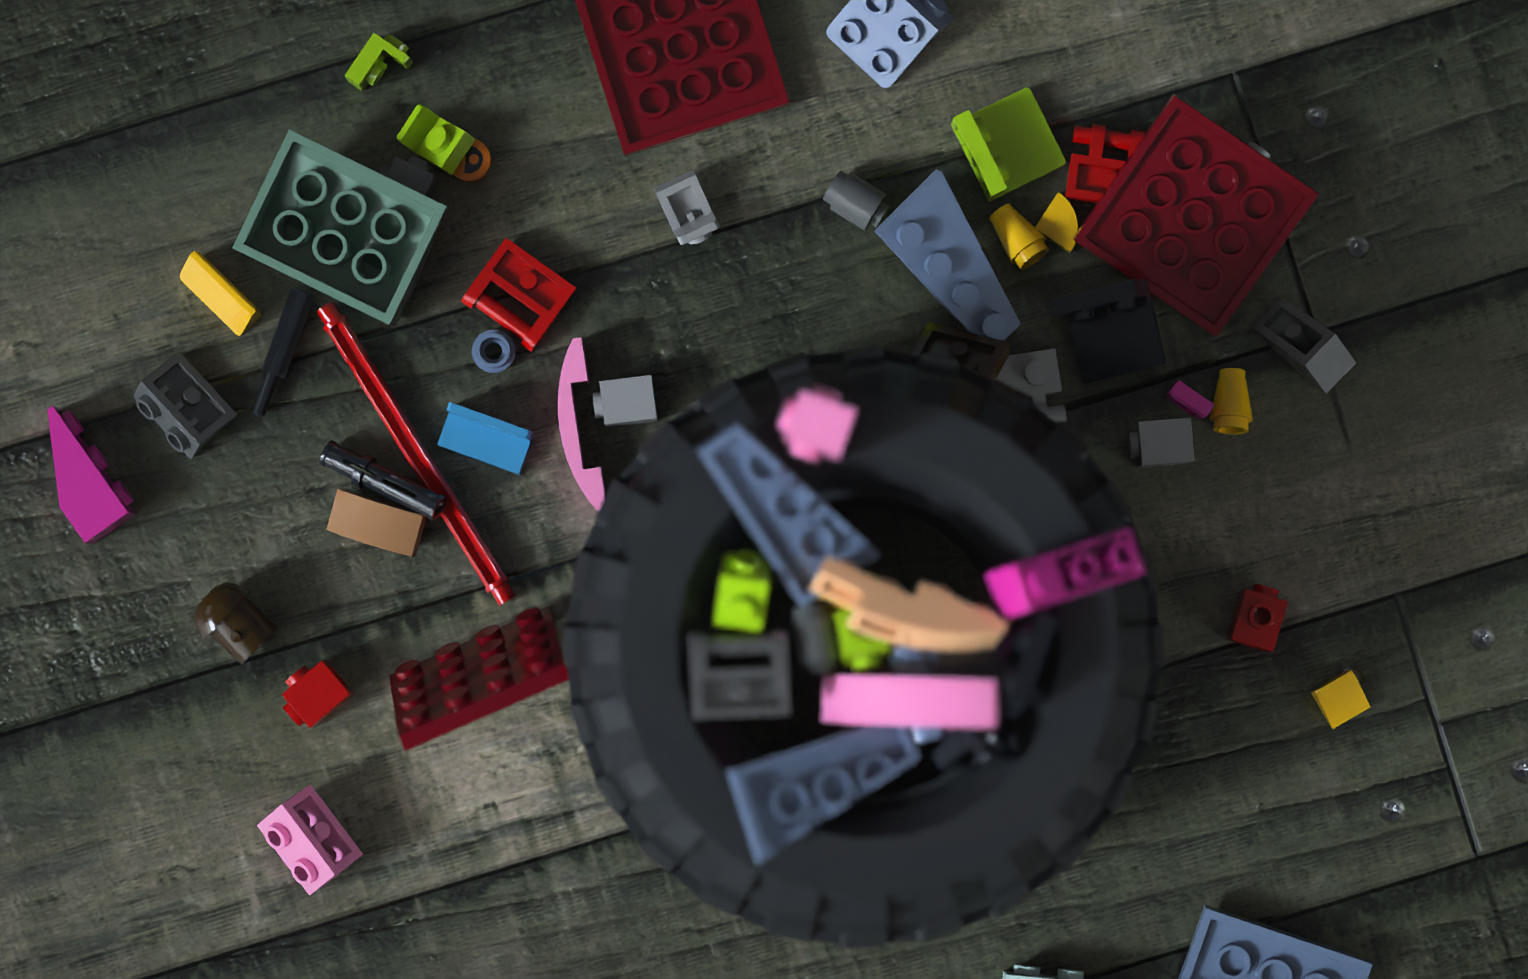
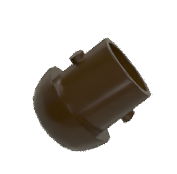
[193,582,277,664]

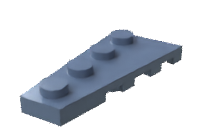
[874,169,1021,341]
[696,423,881,608]
[727,724,920,863]
[1178,904,1373,979]

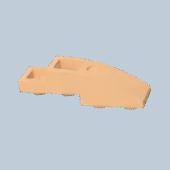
[810,556,1008,652]

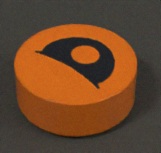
[453,139,491,183]

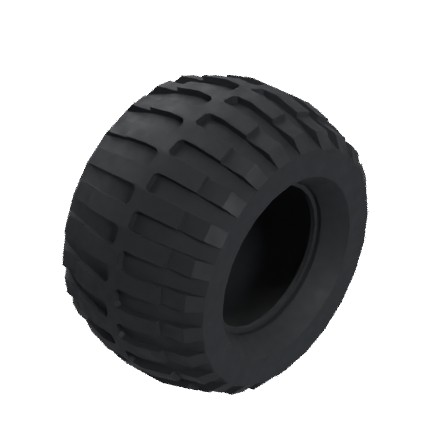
[564,346,1166,949]

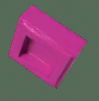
[1165,380,1215,420]

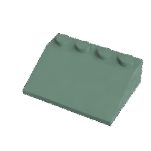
[232,129,448,326]

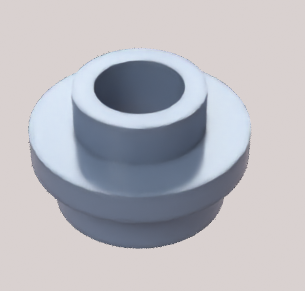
[472,330,516,373]

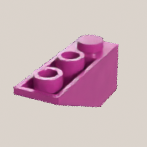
[47,406,135,544]
[986,528,1145,619]

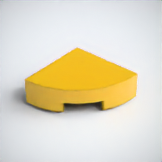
[1035,192,1078,253]

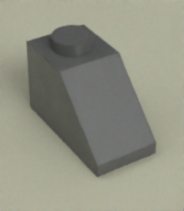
[1252,297,1356,394]

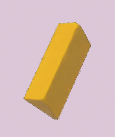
[180,251,262,336]

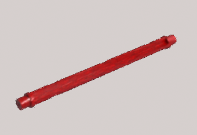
[317,302,516,607]

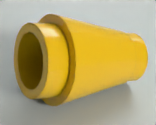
[989,203,1049,270]
[1209,368,1253,434]

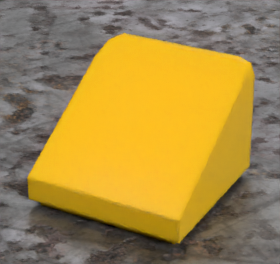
[1310,670,1370,729]

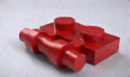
[1065,124,1145,203]

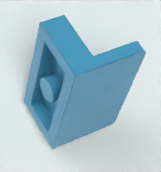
[437,402,535,475]

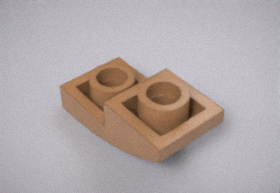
[326,488,427,557]

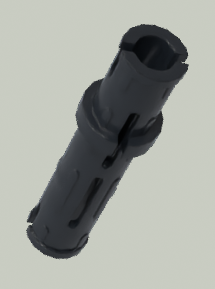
[319,440,446,522]

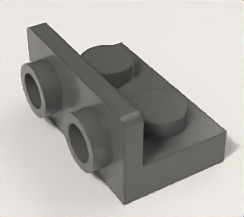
[134,351,238,459]

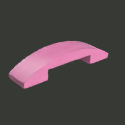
[558,337,606,511]
[822,675,999,728]

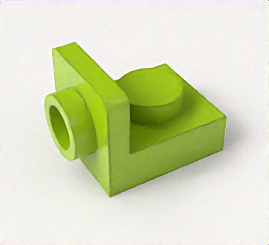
[344,33,413,91]
[396,104,476,175]

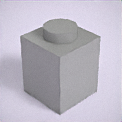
[592,375,658,428]
[1128,418,1195,468]

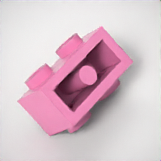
[779,386,856,463]
[257,784,363,896]

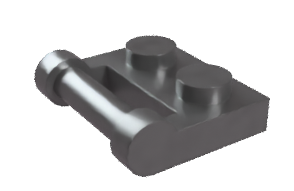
[689,629,790,719]

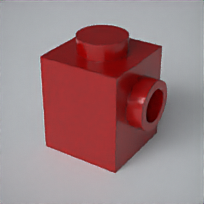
[1226,583,1288,652]
[281,660,355,728]

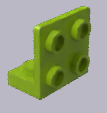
[951,87,1066,202]

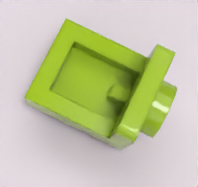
[714,552,771,632]
[835,609,890,672]

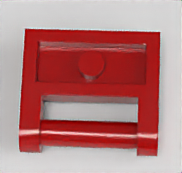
[461,238,577,352]

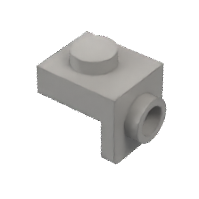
[653,170,720,245]

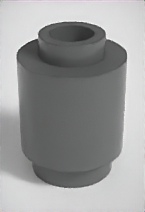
[823,171,890,231]
[789,604,842,675]

